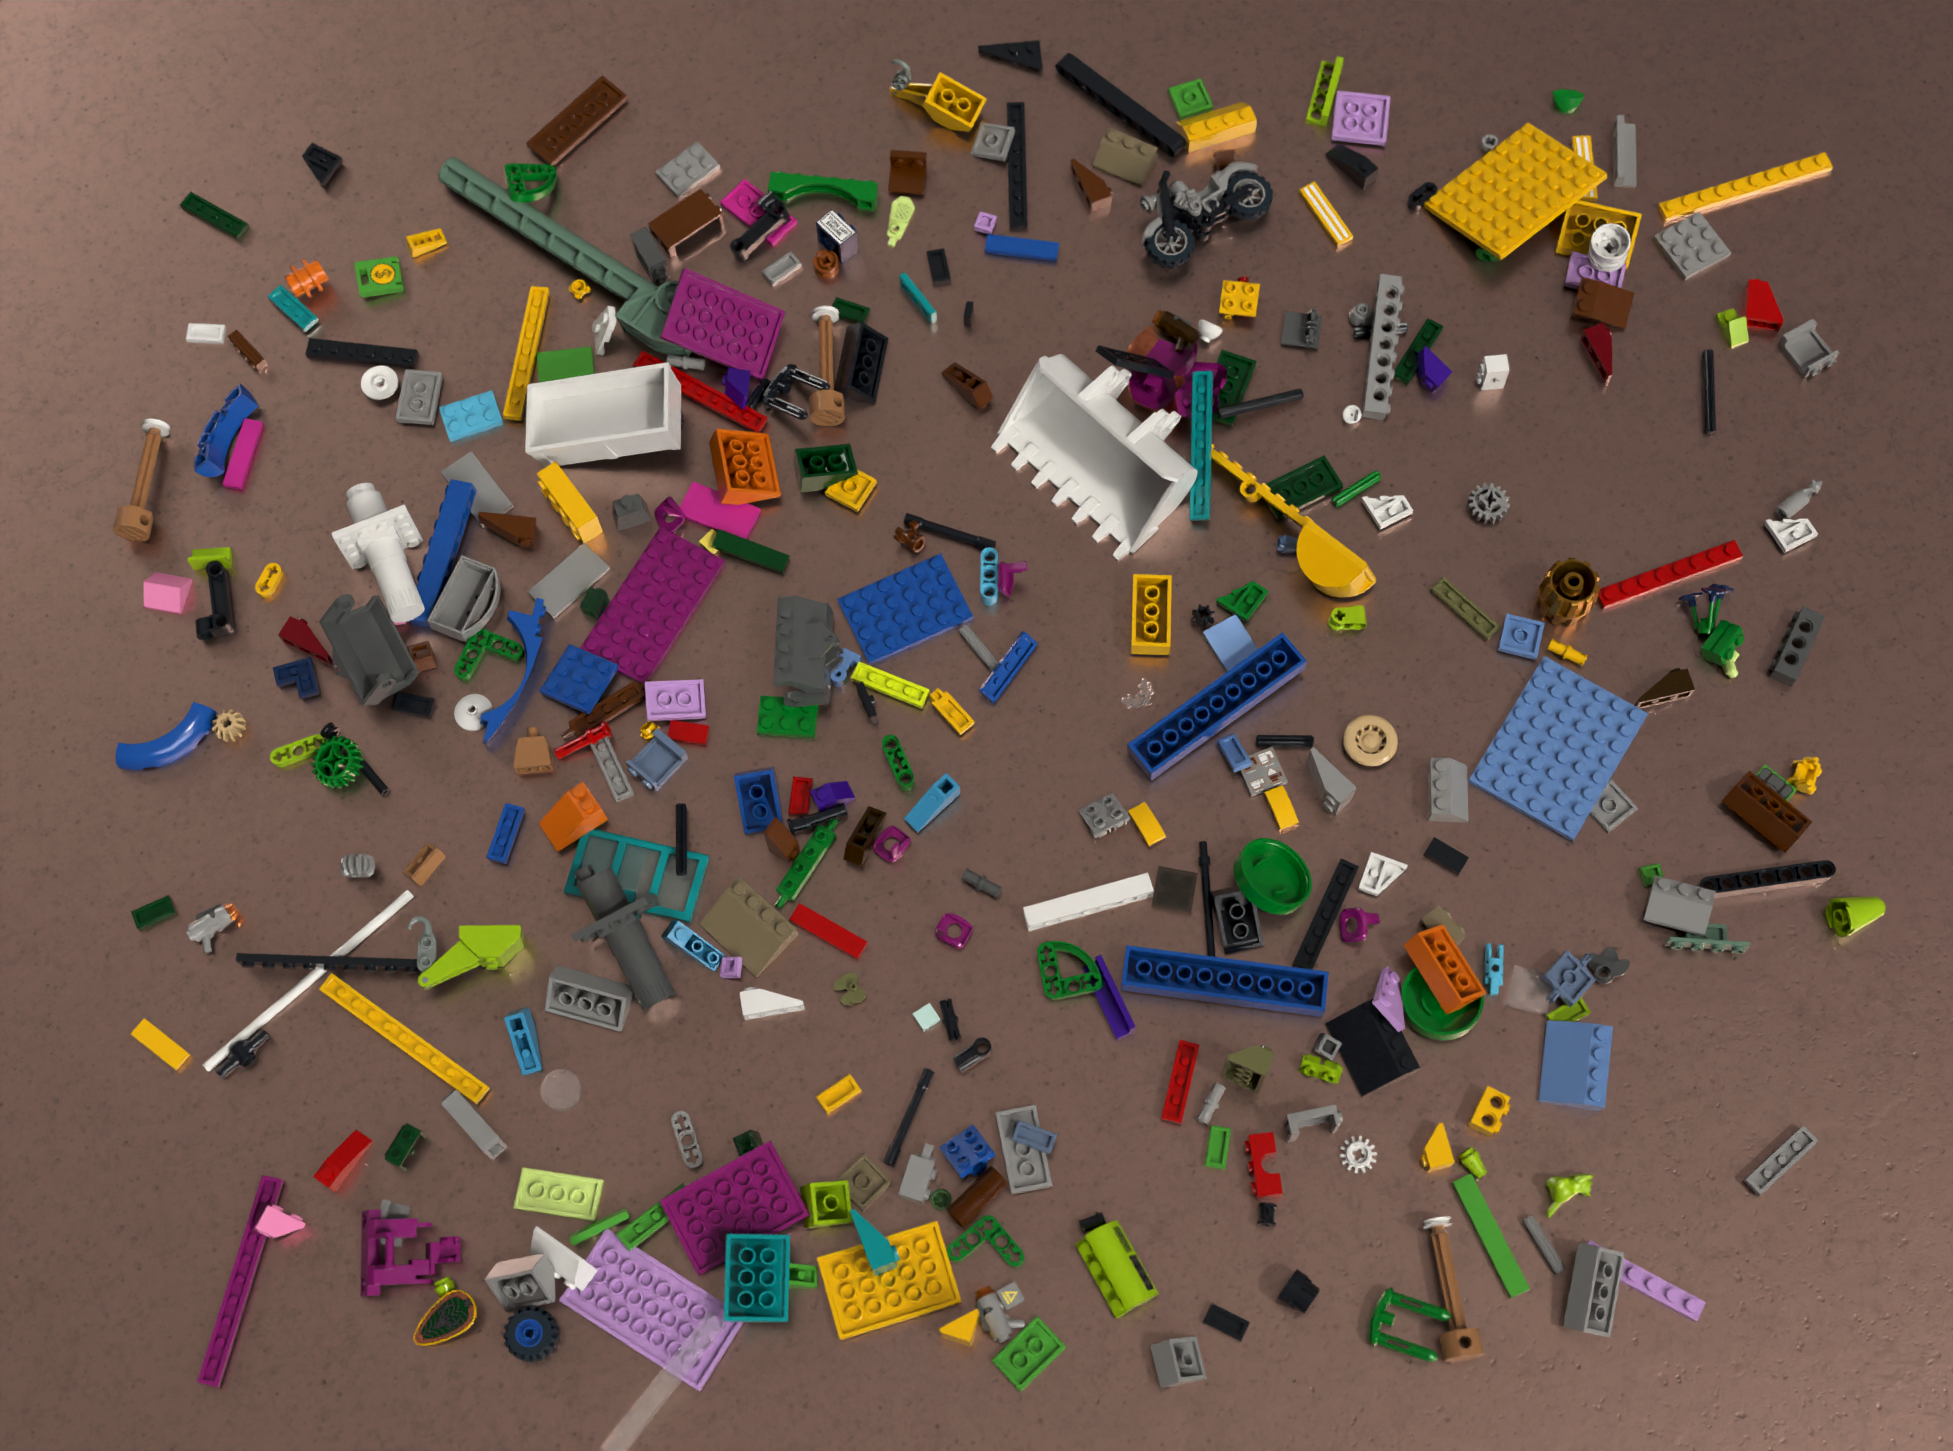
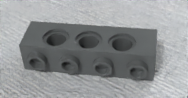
[1769,606,1825,687]

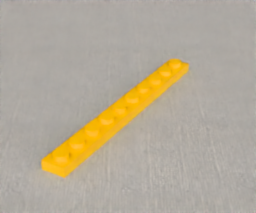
[1658,152,1833,222]
[319,973,490,1105]

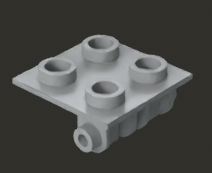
[1078,793,1130,838]

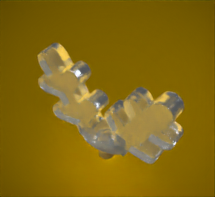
[1121,678,1154,710]

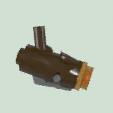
[1152,310,1199,353]

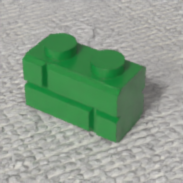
[1700,620,1744,666]

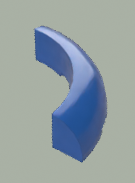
[194,384,258,477]
[115,702,218,770]

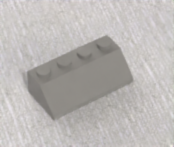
[545,965,633,1032]
[1563,1242,1625,1337]

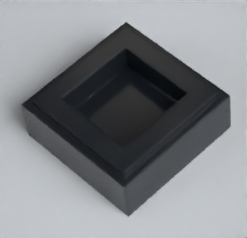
[964,301,974,327]

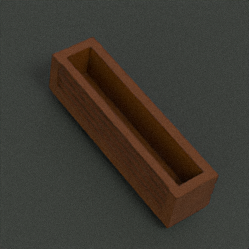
[228,330,268,371]

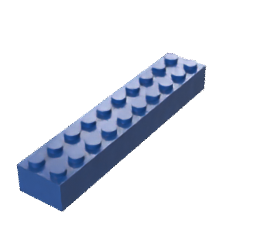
[1127,632,1307,781]
[1121,945,1329,1017]

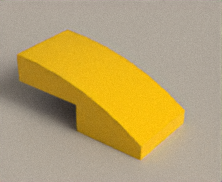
[1264,785,1299,830]
[1128,802,1166,846]

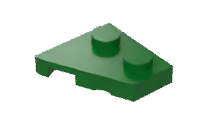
[1216,581,1269,623]

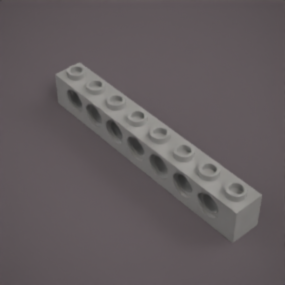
[1361,273,1404,420]

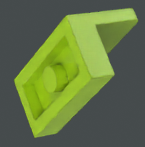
[187,547,232,570]

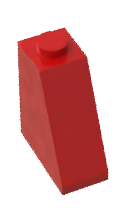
[1742,279,1784,332]

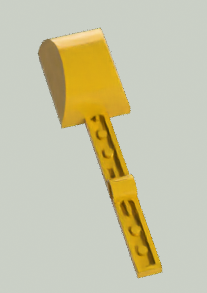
[1211,444,1377,598]

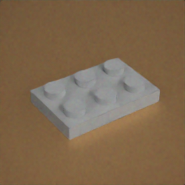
[655,141,720,199]
[396,369,443,425]

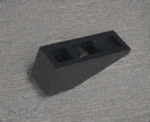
[1325,143,1379,190]

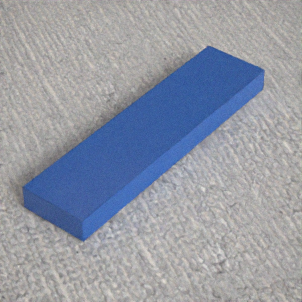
[985,234,1059,262]
[978,631,1038,703]

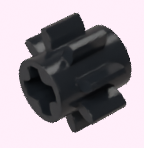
[1191,604,1215,629]

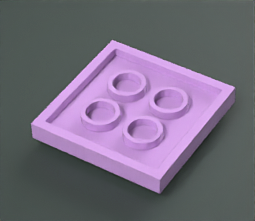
[1331,91,1390,146]

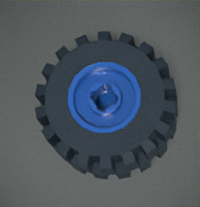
[503,1306,560,1362]

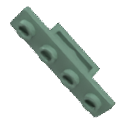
[1665,923,1751,954]

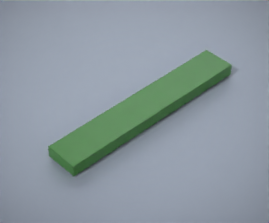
[1452,1174,1530,1298]

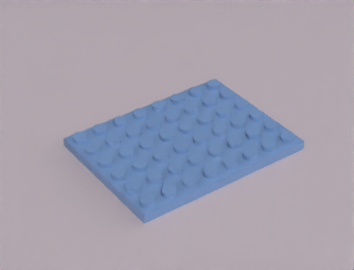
[1468,656,1648,842]

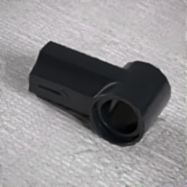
[952,1037,992,1073]

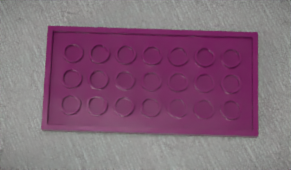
[580,527,725,684]

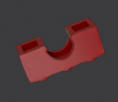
[1244,1132,1283,1200]

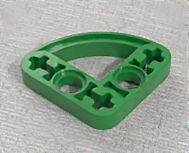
[503,163,557,202]
[1037,941,1103,1000]

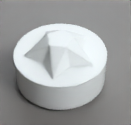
[1342,405,1361,424]

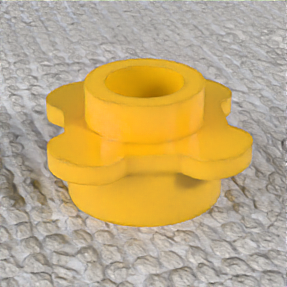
[568,279,590,299]
[640,721,660,739]

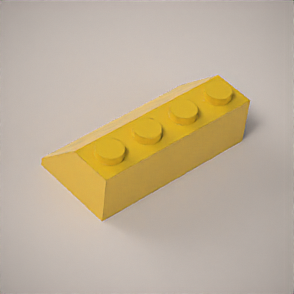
[1176,102,1257,153]

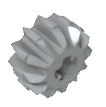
[340,854,375,878]

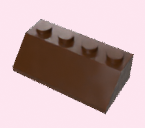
[1722,770,1812,853]

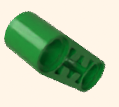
[882,735,915,792]

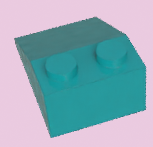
[850,1209,900,1276]

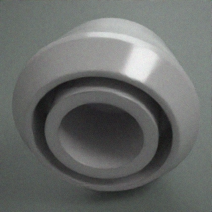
[1349,303,1373,327]

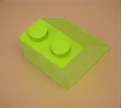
[800,1180,853,1229]

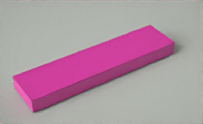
[222,418,264,490]

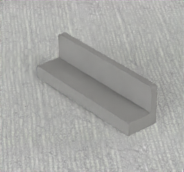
[1613,115,1636,188]

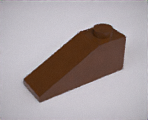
[1070,159,1113,213]
[941,362,994,409]
[478,512,536,547]
[764,817,800,863]

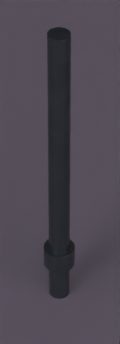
[1198,841,1216,957]

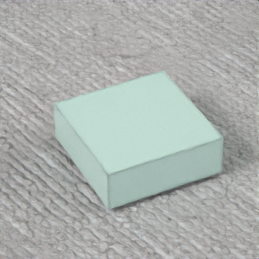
[913,1003,941,1032]

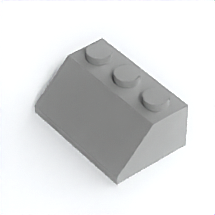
[1427,757,1468,823]
[1644,875,1716,936]
[484,1253,555,1311]

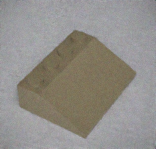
[699,877,798,978]

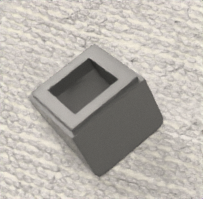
[1311,1033,1342,1061]

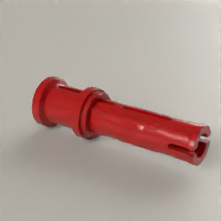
[554,721,612,759]

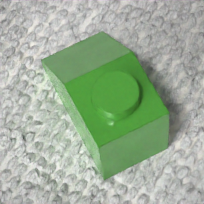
[789,1263,817,1289]

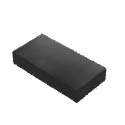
[926,248,951,286]
[392,692,436,719]
[1424,837,1469,875]
[1202,1303,1250,1342]

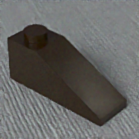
[1634,668,1695,708]
[843,806,887,867]

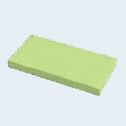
[513,1167,604,1222]

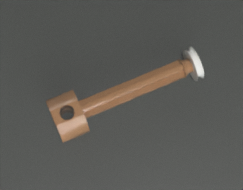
[809,306,845,427]
[113,418,171,542]
[1421,1217,1484,1362]

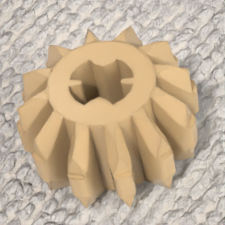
[212,709,246,742]

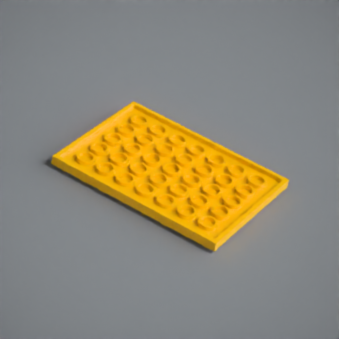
[1423,122,1607,260]

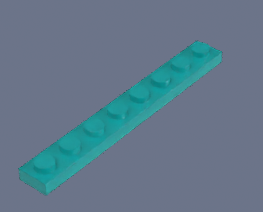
[1190,370,1213,521]

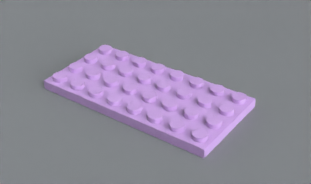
[559,1229,744,1392]

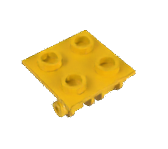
[1219,280,1260,320]

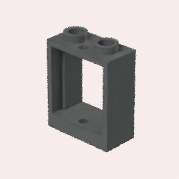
[630,227,670,285]

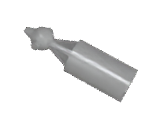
[1775,480,1823,520]

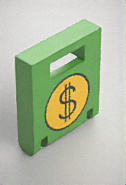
[354,256,404,298]

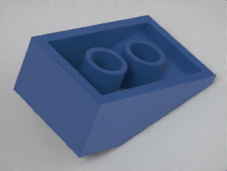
[734,766,783,834]

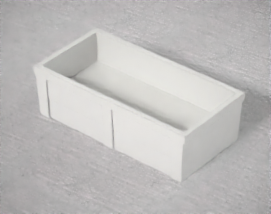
[525,362,681,468]

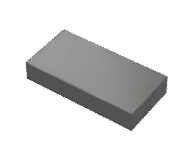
[762,251,802,287]

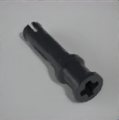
[787,803,848,836]

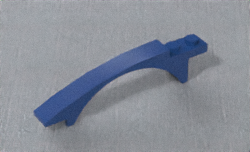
[480,598,546,745]

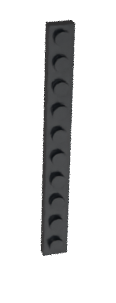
[236,953,437,974]

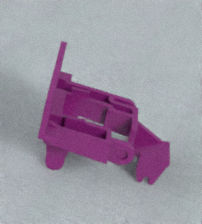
[360,1210,461,1297]

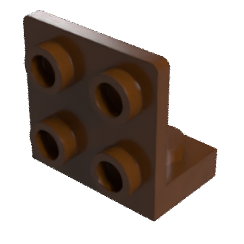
[888,150,927,195]

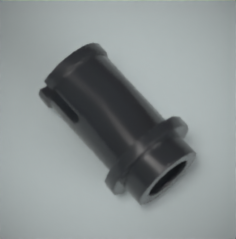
[1079,1212,1106,1233]

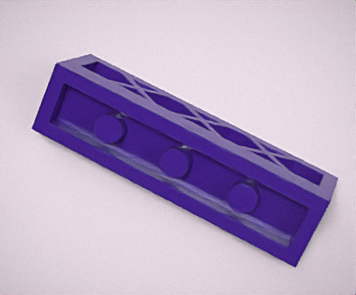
[1082,955,1136,1041]

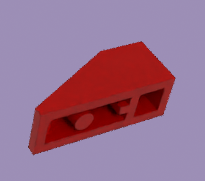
[313,1129,373,1192]

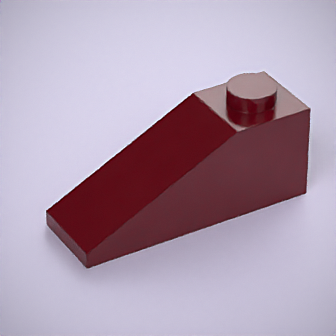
[1580,322,1612,384]
[278,616,333,665]

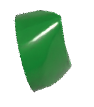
[1552,89,1585,113]

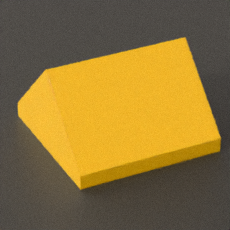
[939,1309,979,1347]

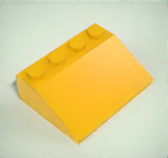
[1555,200,1642,269]

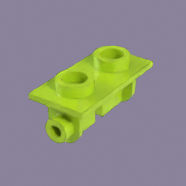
[1298,1054,1343,1084]

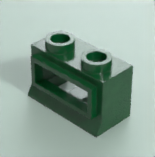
[384,1123,427,1172]

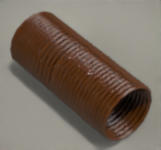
[946,1166,1008,1228]

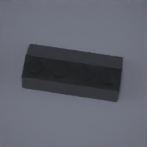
[834,322,888,404]

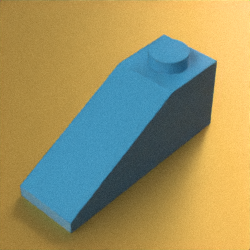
[504,1007,542,1075]

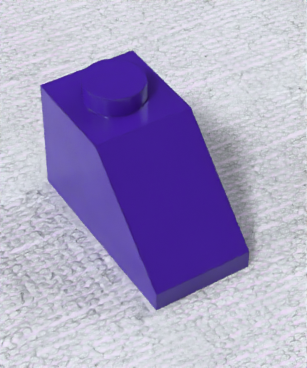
[1417,346,1452,392]
[722,367,750,409]
[810,781,856,812]

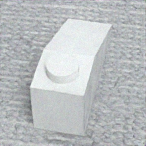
[740,987,805,1020]

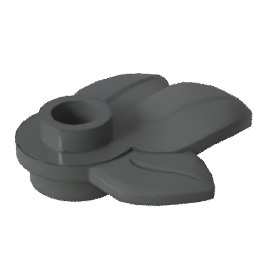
[1588,947,1630,984]

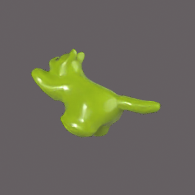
[1546,1173,1593,1218]

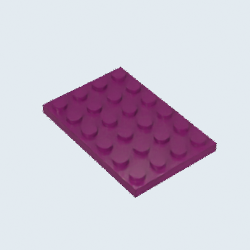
[660,268,786,380]
[660,1140,809,1276]

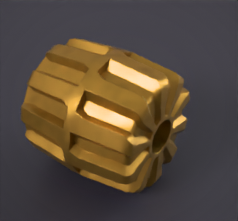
[1537,558,1600,626]

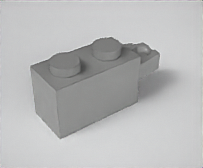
[898,1144,938,1205]

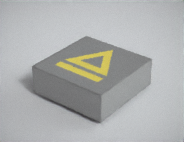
[996,1281,1025,1311]

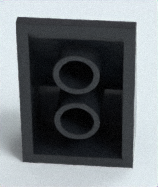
[1210,885,1264,954]

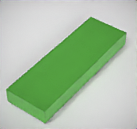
[569,1206,629,1246]

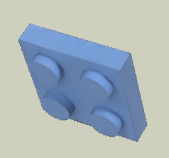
[1498,613,1545,660]

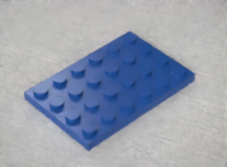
[837,553,974,666]

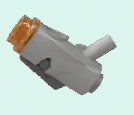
[186,902,240,953]
[975,1286,1025,1343]

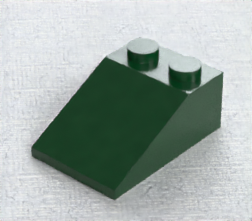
[793,444,858,492]

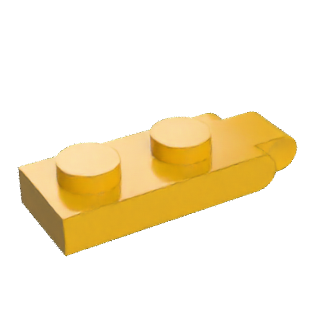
[929,688,975,736]

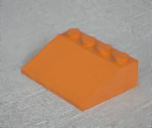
[709,429,781,505]

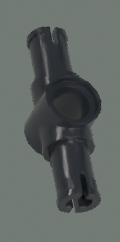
[215,1029,271,1079]

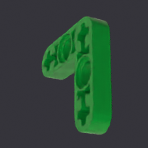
[454,629,524,681]
[947,1215,1024,1268]

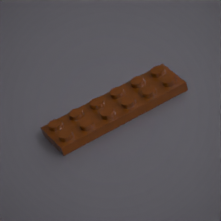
[526,75,628,166]

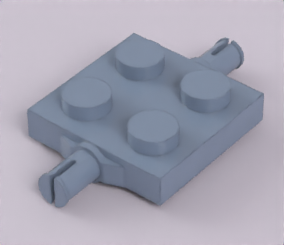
[1541,950,1596,1007]

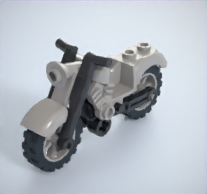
[1140,161,1273,269]

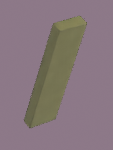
[1430,576,1501,642]

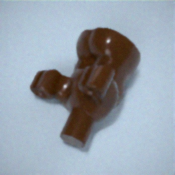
[894,520,926,553]

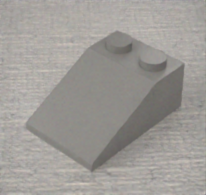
[1306,747,1357,816]

